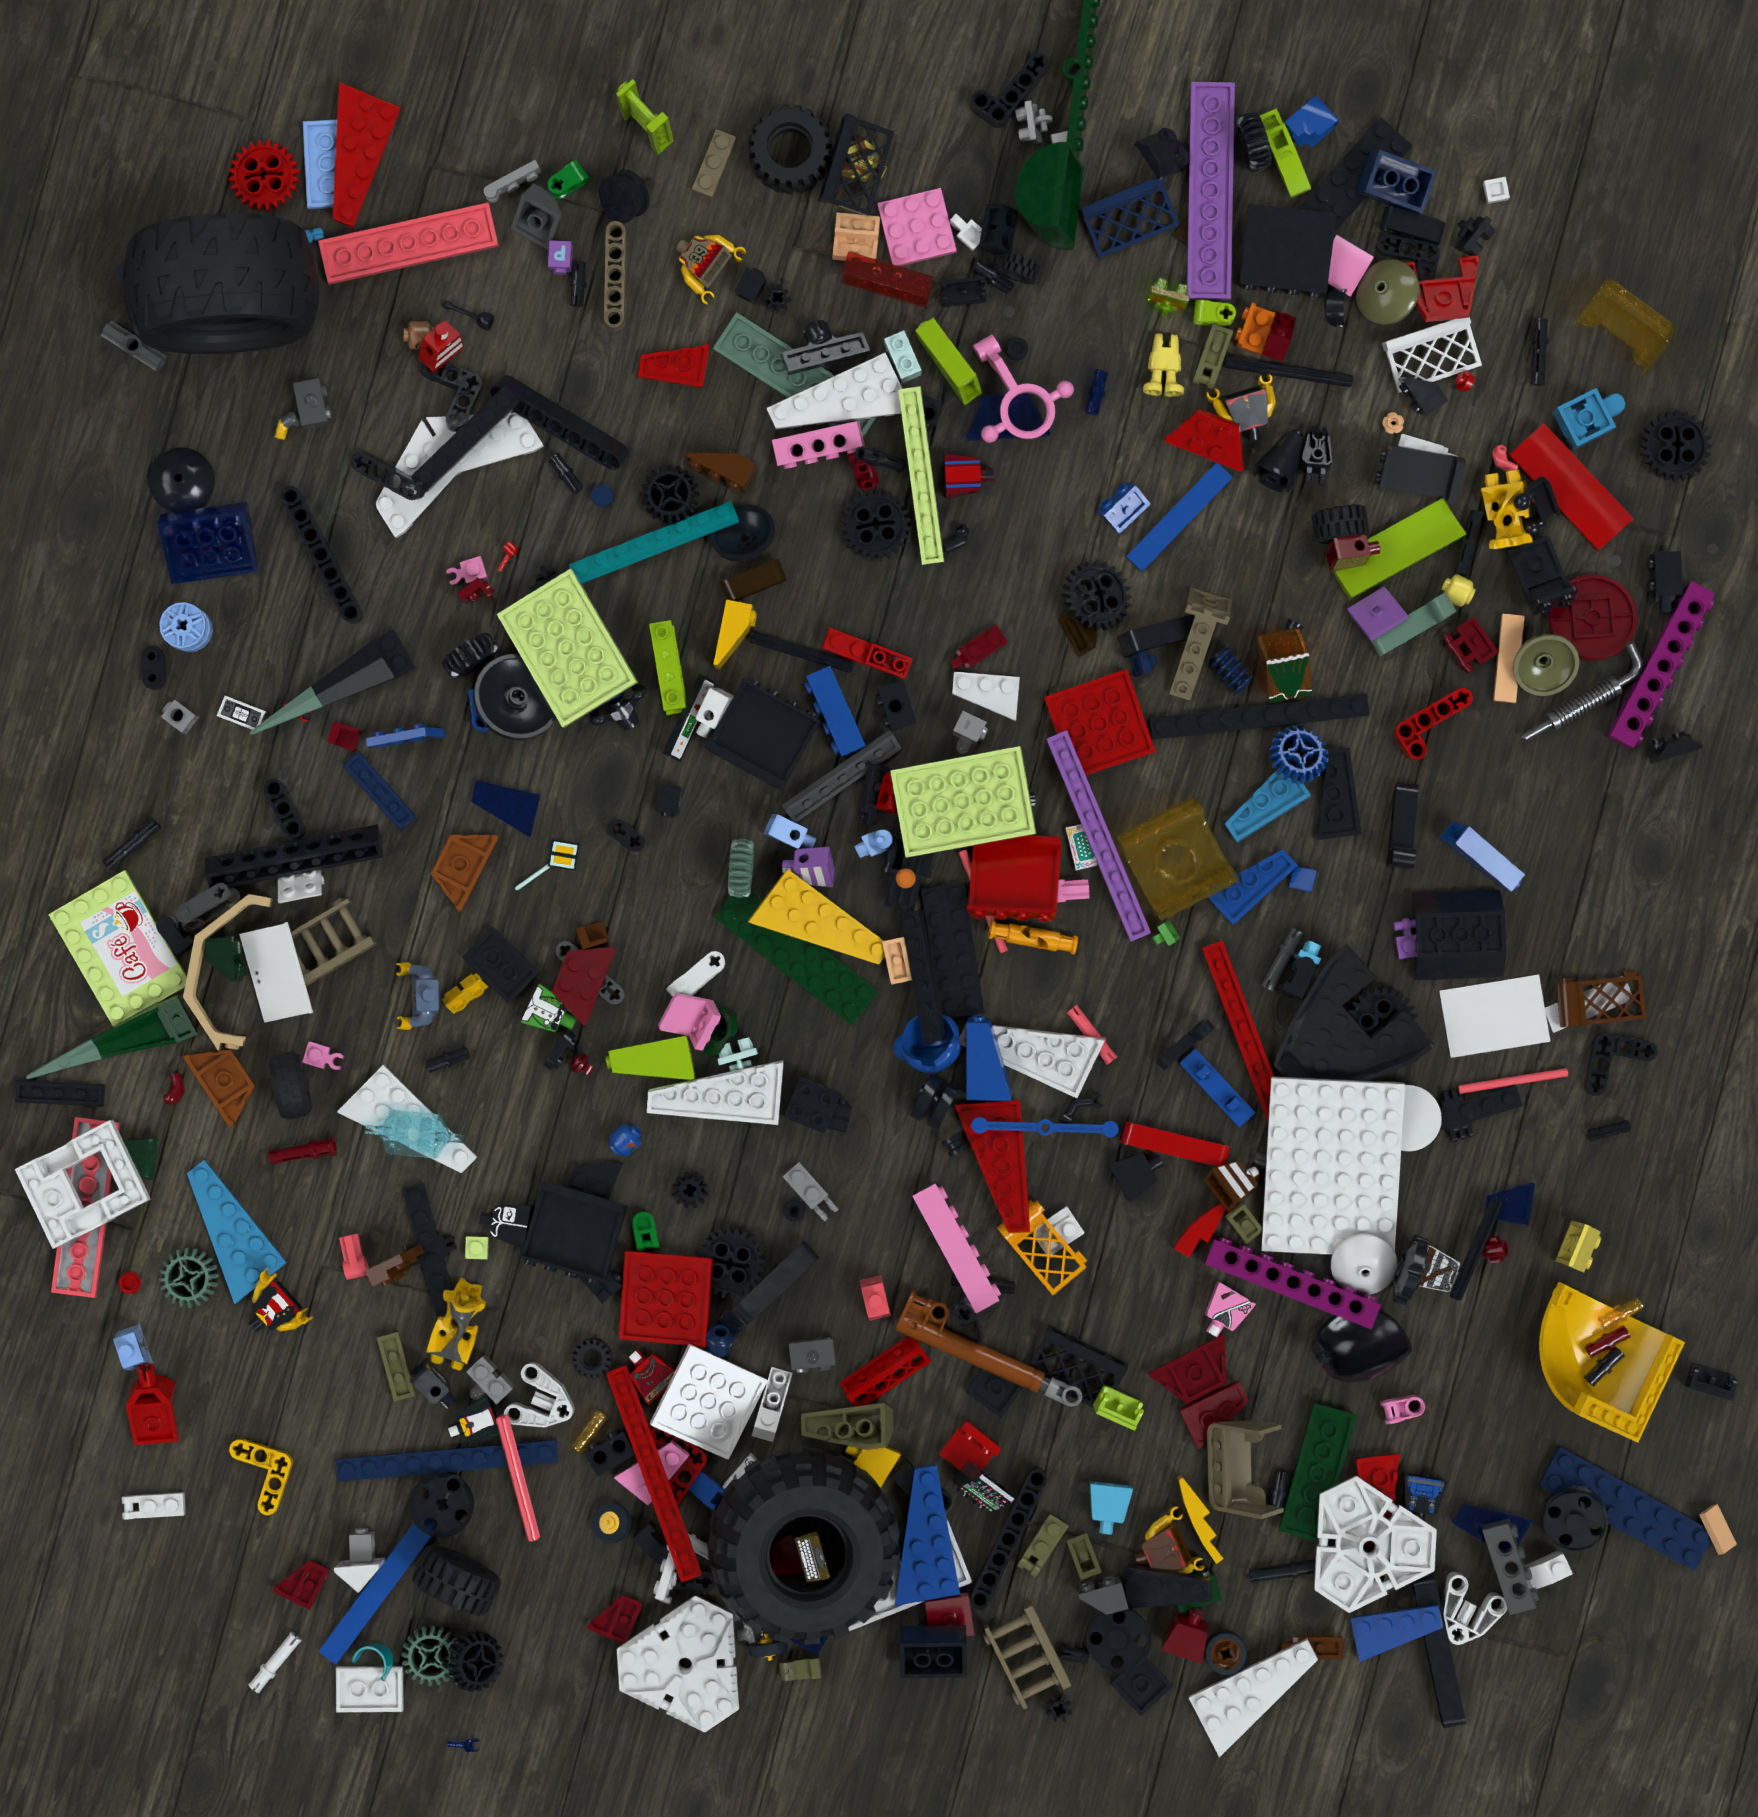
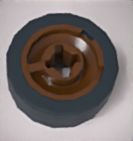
[1204,1630,1247,1675]

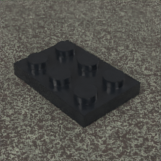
[462,926,540,1004]

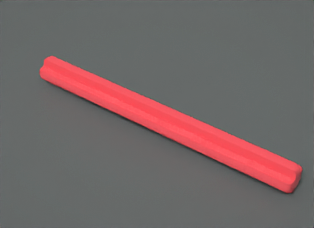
[496,1415,540,1541]

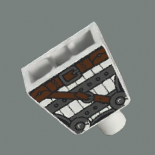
[1419,1245,1460,1292]

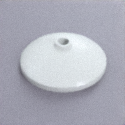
[1331,1234,1398,1295]

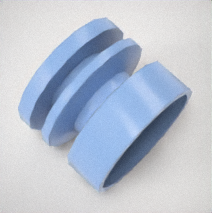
[159,602,213,652]

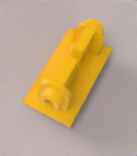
[442,972,488,1014]

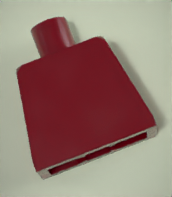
[1161,1607,1208,1664]

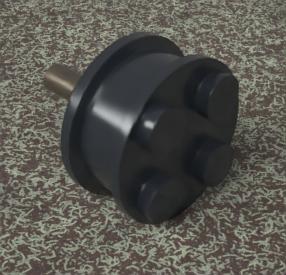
[598,170,655,223]

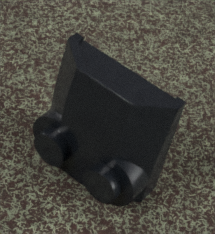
[1135,128,1189,180]
[1648,731,1703,764]

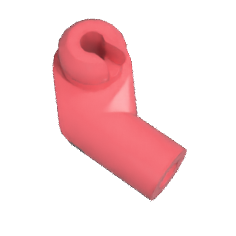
[1492,445,1519,472]

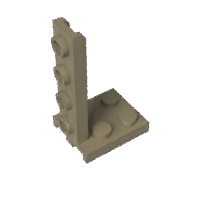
[1169,587,1232,700]

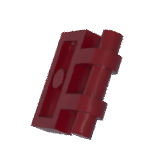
[1443,617,1499,674]

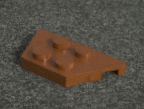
[431,835,499,912]
[183,1049,256,1127]

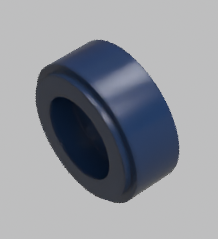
[591,485,613,507]

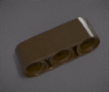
[720,559,787,601]

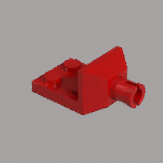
[126,1363,179,1445]

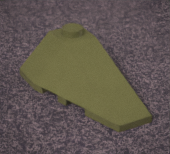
[801,1403,894,1450]

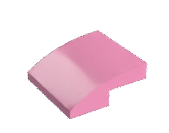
[1328,235,1374,296]

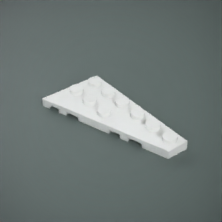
[337,1065,477,1173]
[1189,1638,1318,1757]

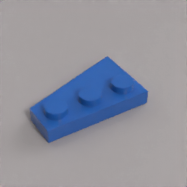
[366,724,445,748]

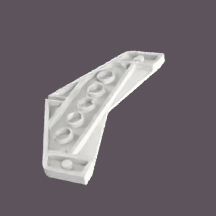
[376,412,544,538]

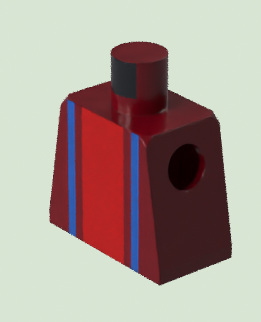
[944,454,994,499]

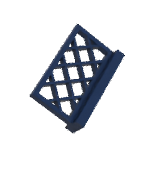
[1079,178,1180,258]

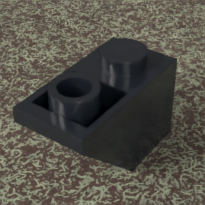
[1398,377,1448,416]

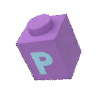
[548,240,573,275]

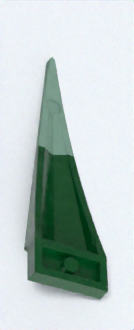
[26,995,197,1079]

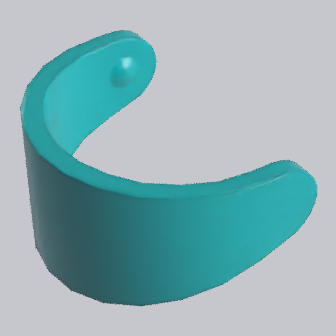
[352,1643,393,1681]

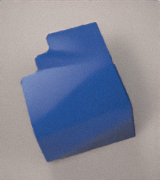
[1284,96,1339,147]

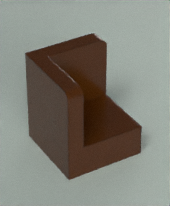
[576,922,609,950]

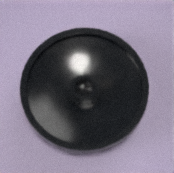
[473,654,557,741]

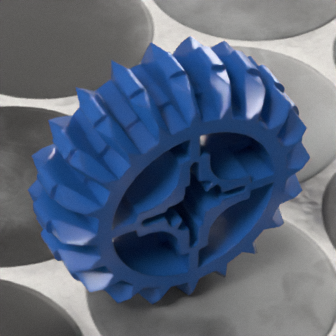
[1269,725,1328,784]

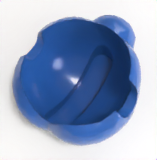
[893,1014,961,1073]

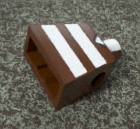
[1204,1160,1259,1213]

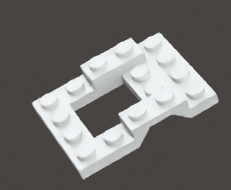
[15,1120,151,1249]

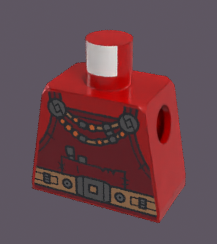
[628,1349,676,1405]

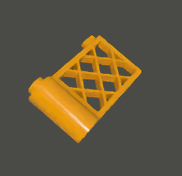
[997,1200,1087,1296]

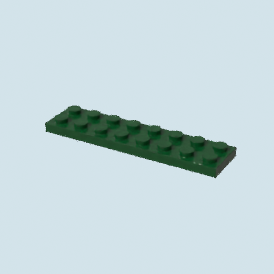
[714,891,879,1026]

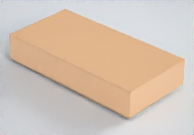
[1699,1504,1737,1555]

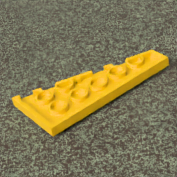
[747,869,885,964]

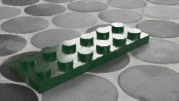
[1278,1402,1357,1542]

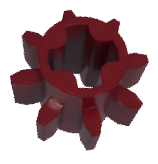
[1482,1236,1509,1264]

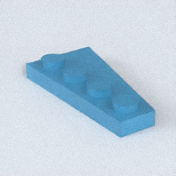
[1225,763,1311,843]

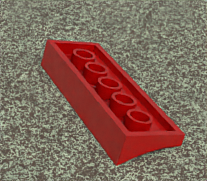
[1508,423,1634,551]

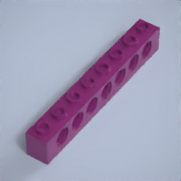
[1606,581,1715,750]
[1204,1237,1381,1330]

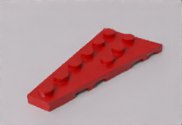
[954,1100,1030,1234]

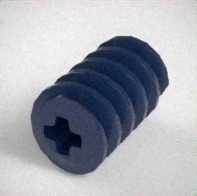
[1208,646,1254,696]

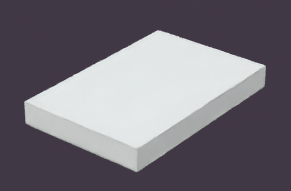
[336,1666,404,1712]

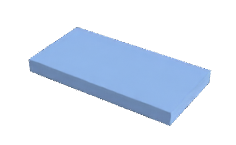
[303,120,337,209]

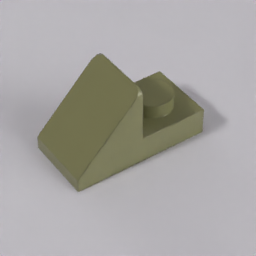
[1225,1202,1263,1244]
[1067,1533,1101,1580]

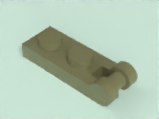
[1193,324,1233,389]
[1016,1513,1069,1578]

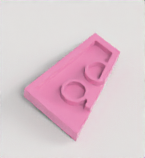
[614,1440,690,1505]

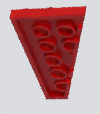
[333,82,401,228]

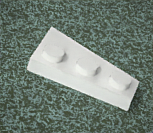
[952,672,1020,721]
[654,1545,677,1605]

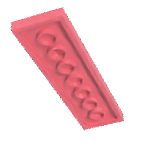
[318,202,499,285]

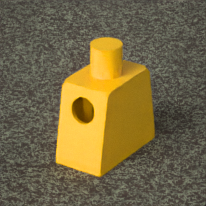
[845,1446,901,1488]

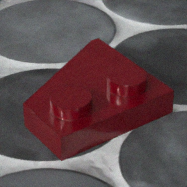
[272,1559,330,1610]
[587,1594,643,1644]

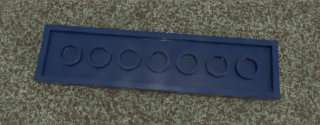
[1538,1446,1711,1571]

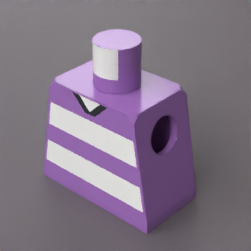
[782,847,835,887]

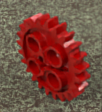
[228,140,300,212]

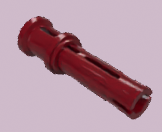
[268,1136,337,1165]

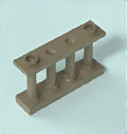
[291,897,377,987]
[982,1602,1071,1709]

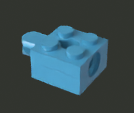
[1552,388,1625,451]

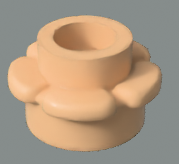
[1382,412,1404,434]

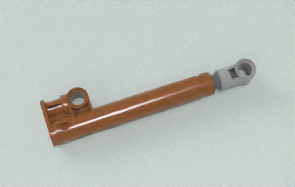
[895,1290,1082,1407]

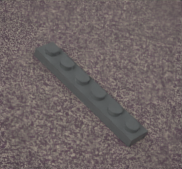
[782,730,902,823]

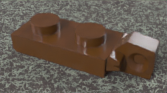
[1281,1635,1343,1660]

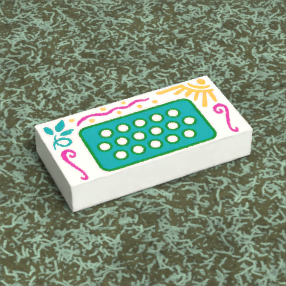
[1065,824,1097,871]

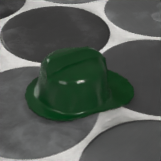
[703,1005,738,1056]

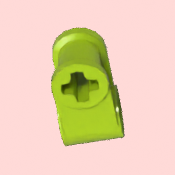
[1193,300,1236,326]

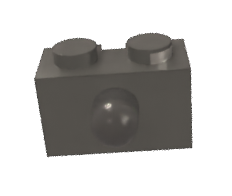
[293,378,333,430]
[789,1337,836,1373]

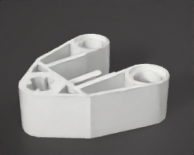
[504,1362,575,1427]
[1441,1571,1508,1645]

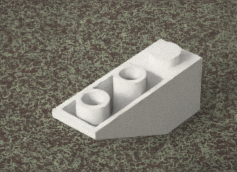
[752,1367,792,1442]

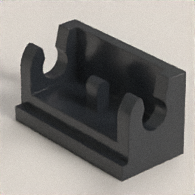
[941,276,987,308]
[1685,1363,1737,1401]

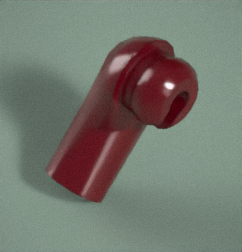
[163,1073,185,1105]

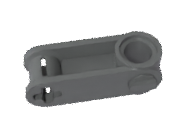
[176,883,240,931]

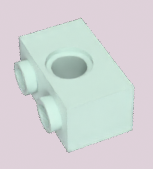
[884,331,921,384]

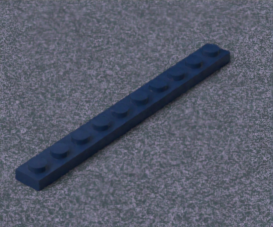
[336,1439,558,1482]

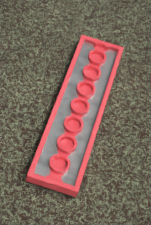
[51,1117,120,1298]

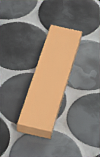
[1493,614,1524,703]

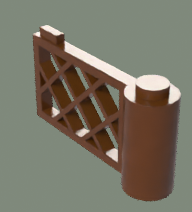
[1555,971,1647,1027]

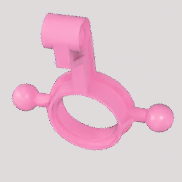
[973,334,1074,443]

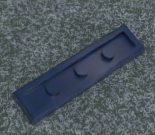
[342,751,417,831]

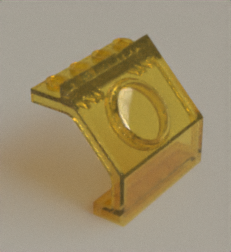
[1116,796,1239,921]

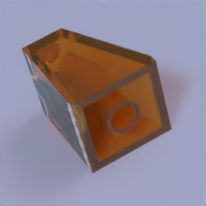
[1256,627,1312,703]

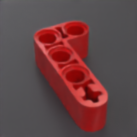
[1393,688,1473,761]

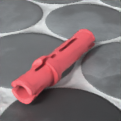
[1066,1005,1118,1065]

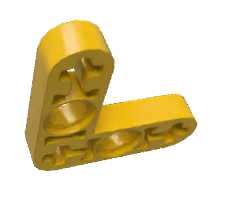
[229,1438,293,1515]

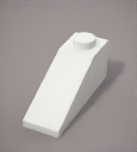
[1513,1550,1573,1591]

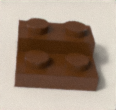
[365,1245,424,1287]

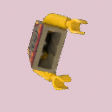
[677,235,746,305]

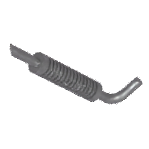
[1519,641,1643,740]

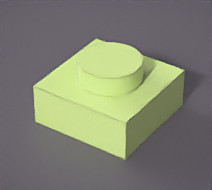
[465,1236,489,1259]

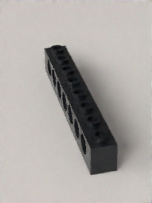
[205,824,384,888]

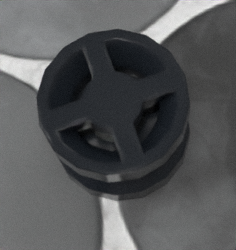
[942,1132,969,1157]

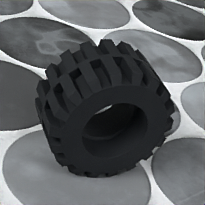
[1311,504,1370,544]

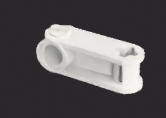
[666,951,725,997]

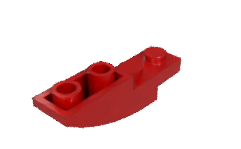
[821,628,912,679]

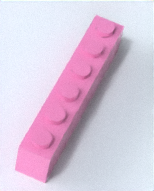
[912,1183,1001,1314]

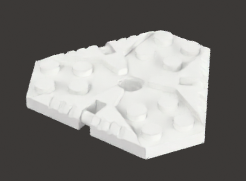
[1314,1476,1437,1613]
[617,1595,739,1732]

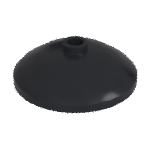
[149,448,215,514]
[710,505,775,561]

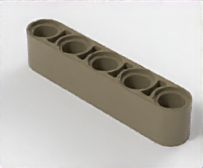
[604,221,627,332]

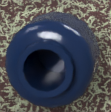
[705,1325,734,1357]

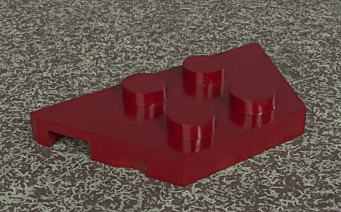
[552,947,616,1027]
[1148,1334,1226,1403]

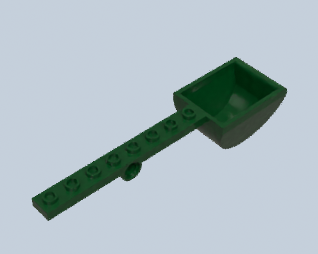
[1015,0,1100,250]

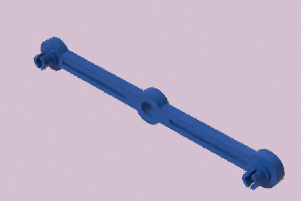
[971,1117,1119,1137]

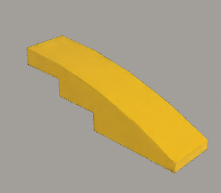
[1177,1475,1223,1564]

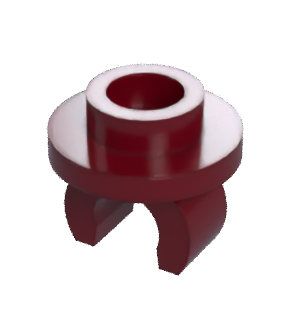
[571,1053,594,1076]

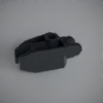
[1299,426,1333,486]

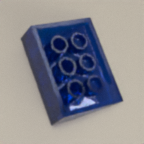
[157,502,258,584]

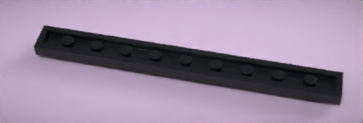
[1149,694,1370,740]

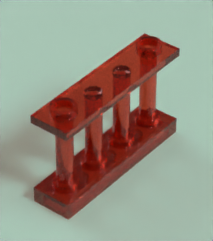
[842,251,933,308]

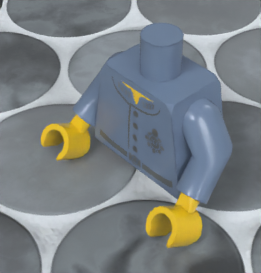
[396,962,439,1030]

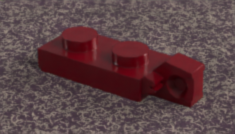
[950,624,1008,671]

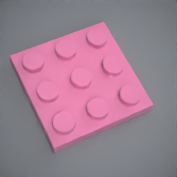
[877,188,956,268]

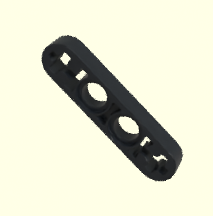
[351,452,425,501]

